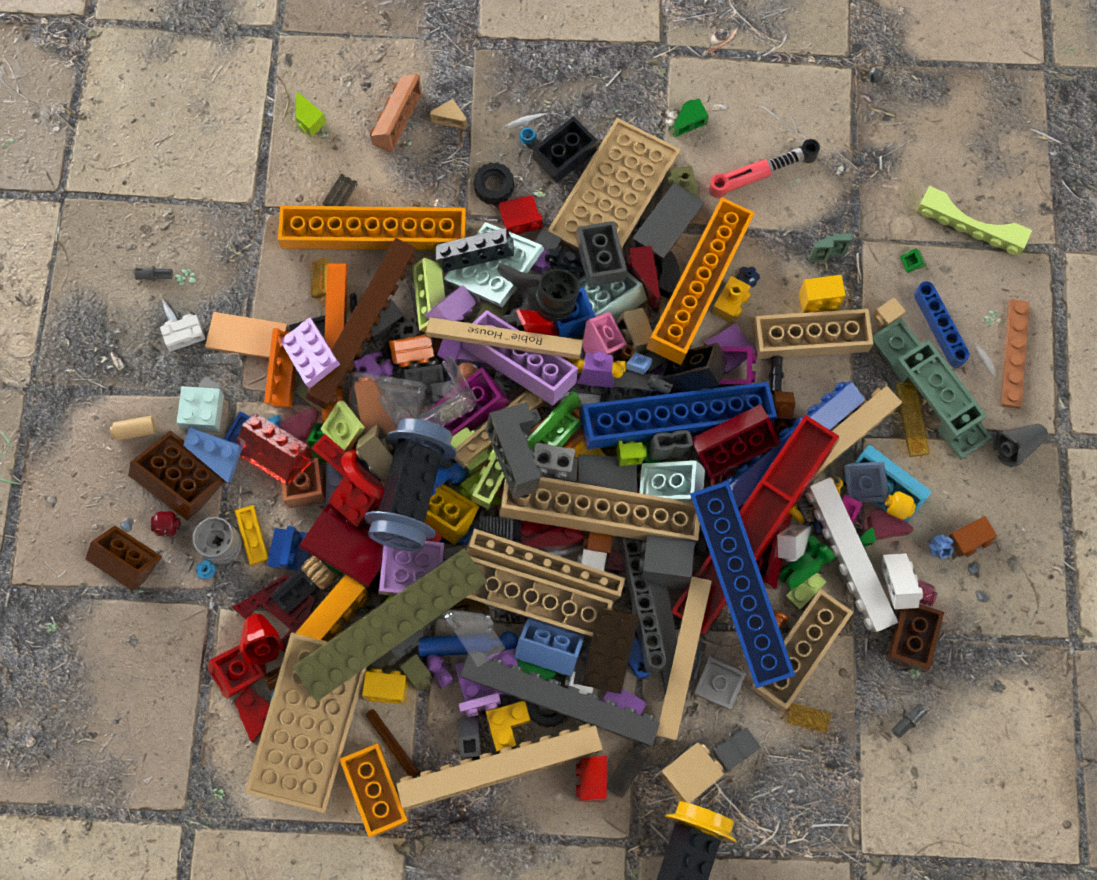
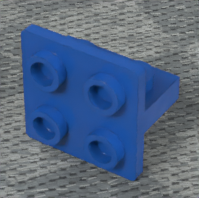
[267,526,310,571]

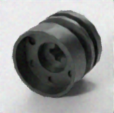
[534,269,580,321]

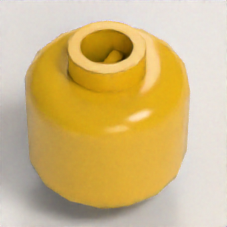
[885,491,916,520]

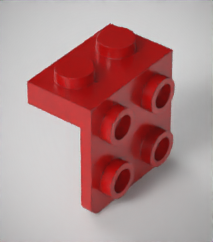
[499,195,542,235]

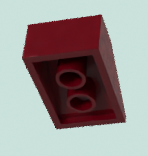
[625,246,661,312]

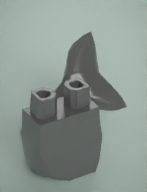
[497,263,542,331]

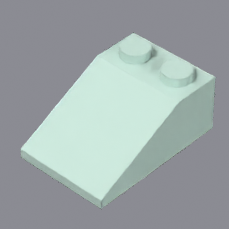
[639,461,705,502]

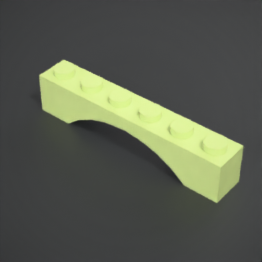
[917,186,1032,256]

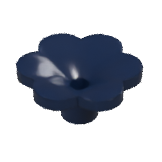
[736,267,760,288]

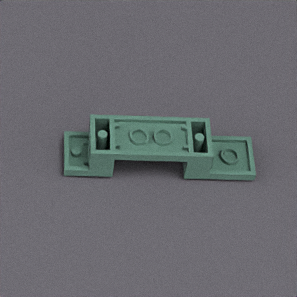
[872,318,992,460]

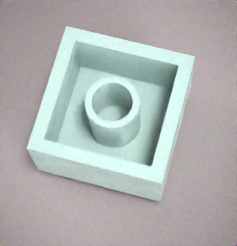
[176,386,224,432]

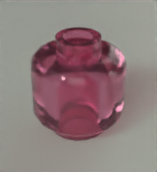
[918,580,938,607]

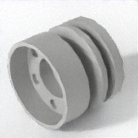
[193,517,242,565]

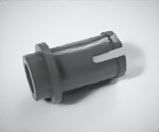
[647,374,673,394]

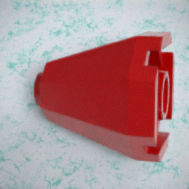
[239,614,284,665]

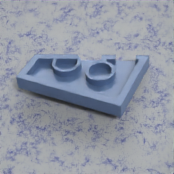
[183,427,243,483]

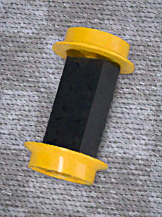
[657,801,737,880]

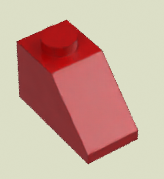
[516,309,554,336]

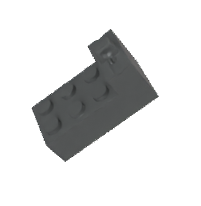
[486,402,542,499]

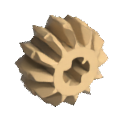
[301,556,335,589]

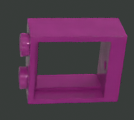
[715,346,756,387]

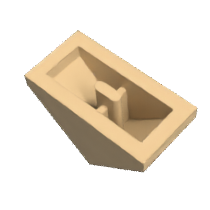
[430,99,467,130]

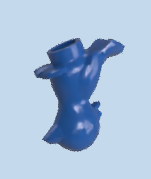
[432,463,468,495]

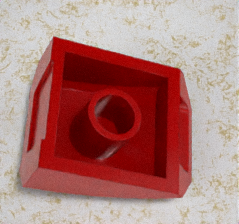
[207,645,266,699]

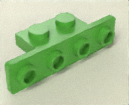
[526,391,582,452]

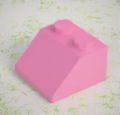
[582,312,628,355]

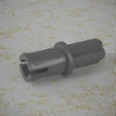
[134,266,173,281]
[892,704,928,738]

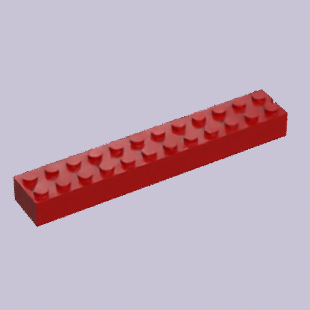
[671,415,839,635]

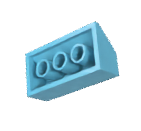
[842,444,932,527]

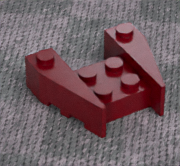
[496,504,584,552]

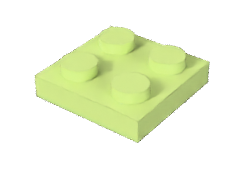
[321,401,365,452]

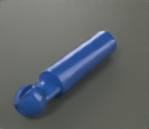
[418,631,518,658]

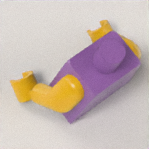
[567,351,626,388]

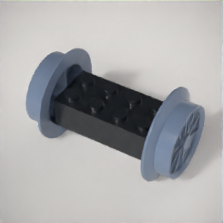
[364,419,457,551]

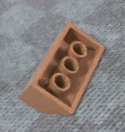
[370,74,422,152]

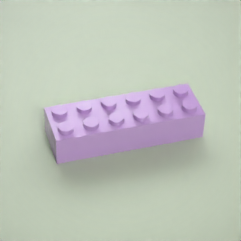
[462,310,578,406]

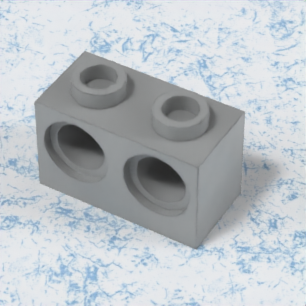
[534,443,575,479]

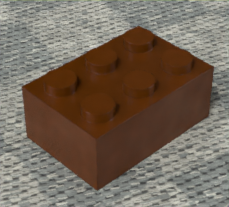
[886,604,944,672]

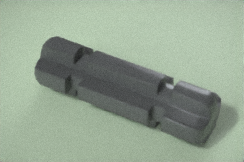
[690,641,707,680]

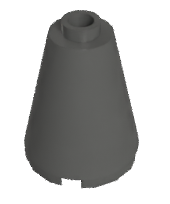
[992,423,1048,467]

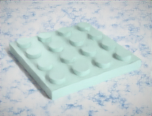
[444,222,544,307]

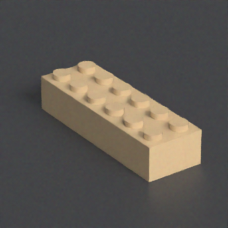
[753,309,873,359]
[750,589,853,712]

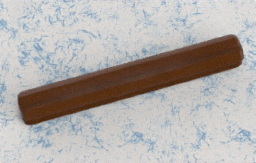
[365,709,419,778]

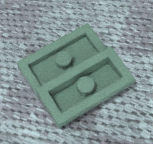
[808,233,852,262]

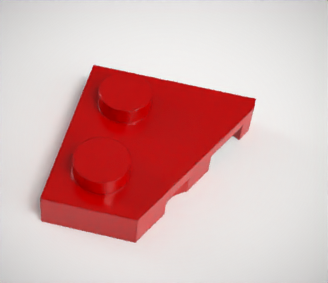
[234,687,270,743]

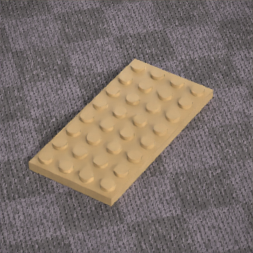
[547,118,681,251]
[245,632,367,813]

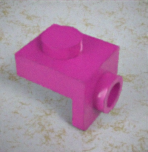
[842,495,863,524]

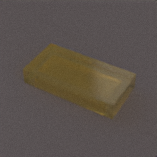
[787,703,831,734]

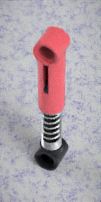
[709,139,820,198]

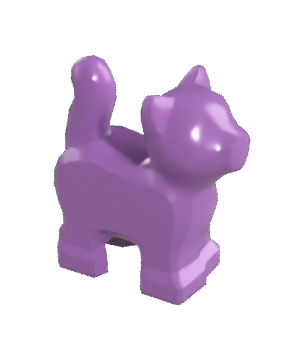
[353,351,393,379]
[426,654,454,689]

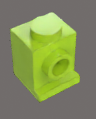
[616,441,647,466]

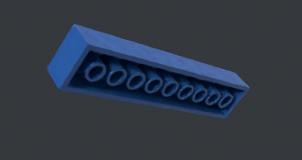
[579,382,777,449]
[690,481,795,688]

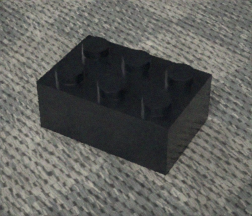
[533,116,598,183]
[659,343,728,394]

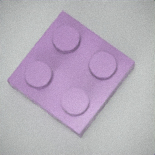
[459,693,501,718]

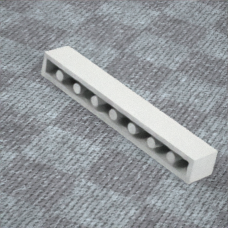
[805,477,898,632]

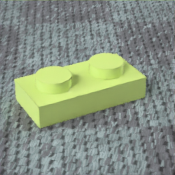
[785,573,826,610]

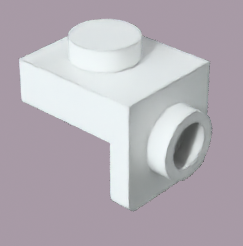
[565,672,593,695]

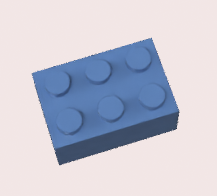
[514,617,585,677]

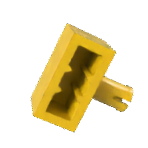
[712,276,751,323]

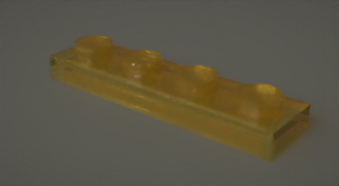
[895,381,930,457]

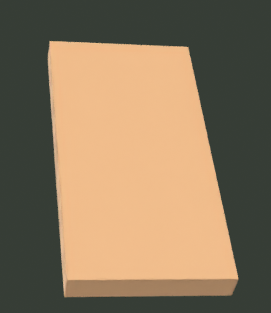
[205,312,288,360]

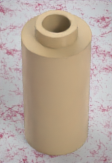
[110,415,156,441]

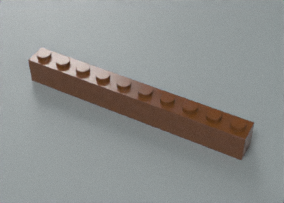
[305,238,416,410]

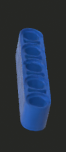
[914,281,970,368]

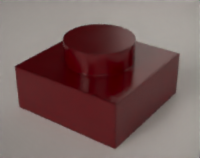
[606,550,625,573]

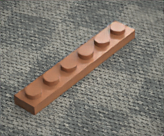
[1001,299,1029,409]

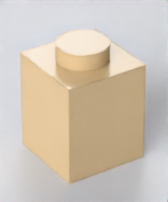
[873,297,906,329]

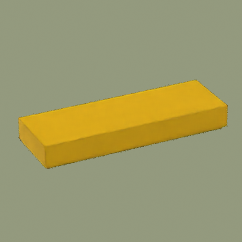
[235,505,269,566]

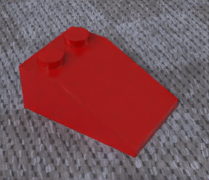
[576,755,607,802]

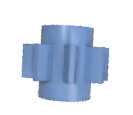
[929,534,954,559]

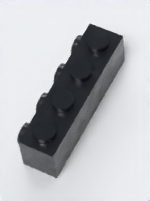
[436,228,514,272]

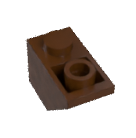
[772,391,796,436]

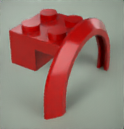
[328,449,384,527]

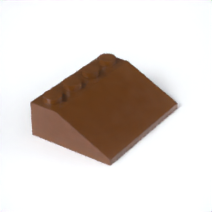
[128,430,225,521]

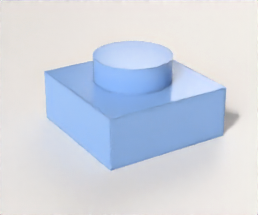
[626,352,652,375]

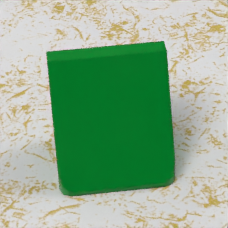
[900,248,927,273]
[860,527,876,547]

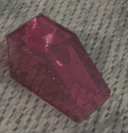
[280,406,319,447]
[866,509,913,540]

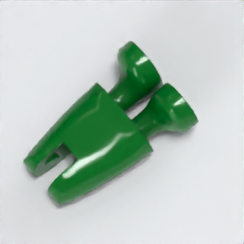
[779,534,836,589]

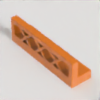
[264,328,296,408]

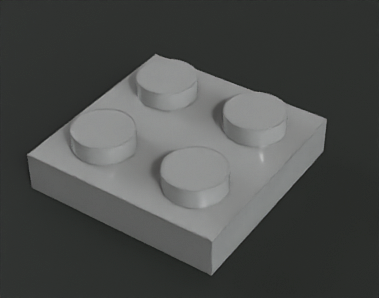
[693,657,746,710]

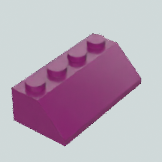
[423,368,510,436]

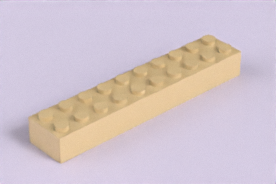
[499,477,700,546]
[396,724,603,811]

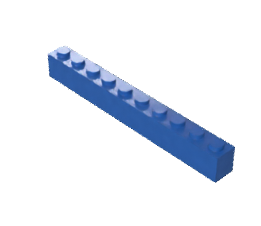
[723,381,865,508]

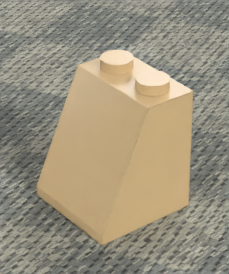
[659,742,724,803]

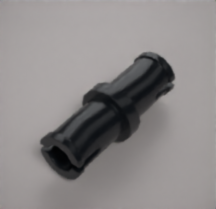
[769,355,784,395]

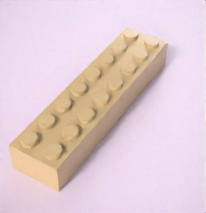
[466,556,613,636]

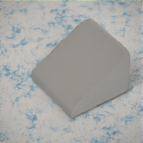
[198,377,224,393]

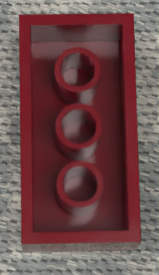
[692,404,780,479]

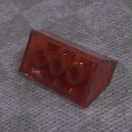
[236,413,314,486]

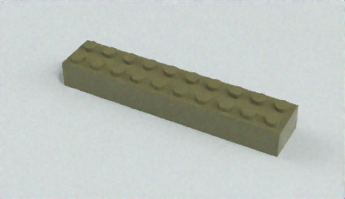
[293,548,487,702]

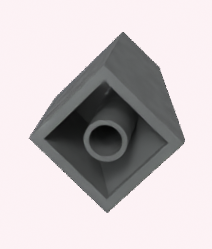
[639,534,695,592]

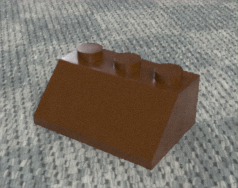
[85,526,162,591]

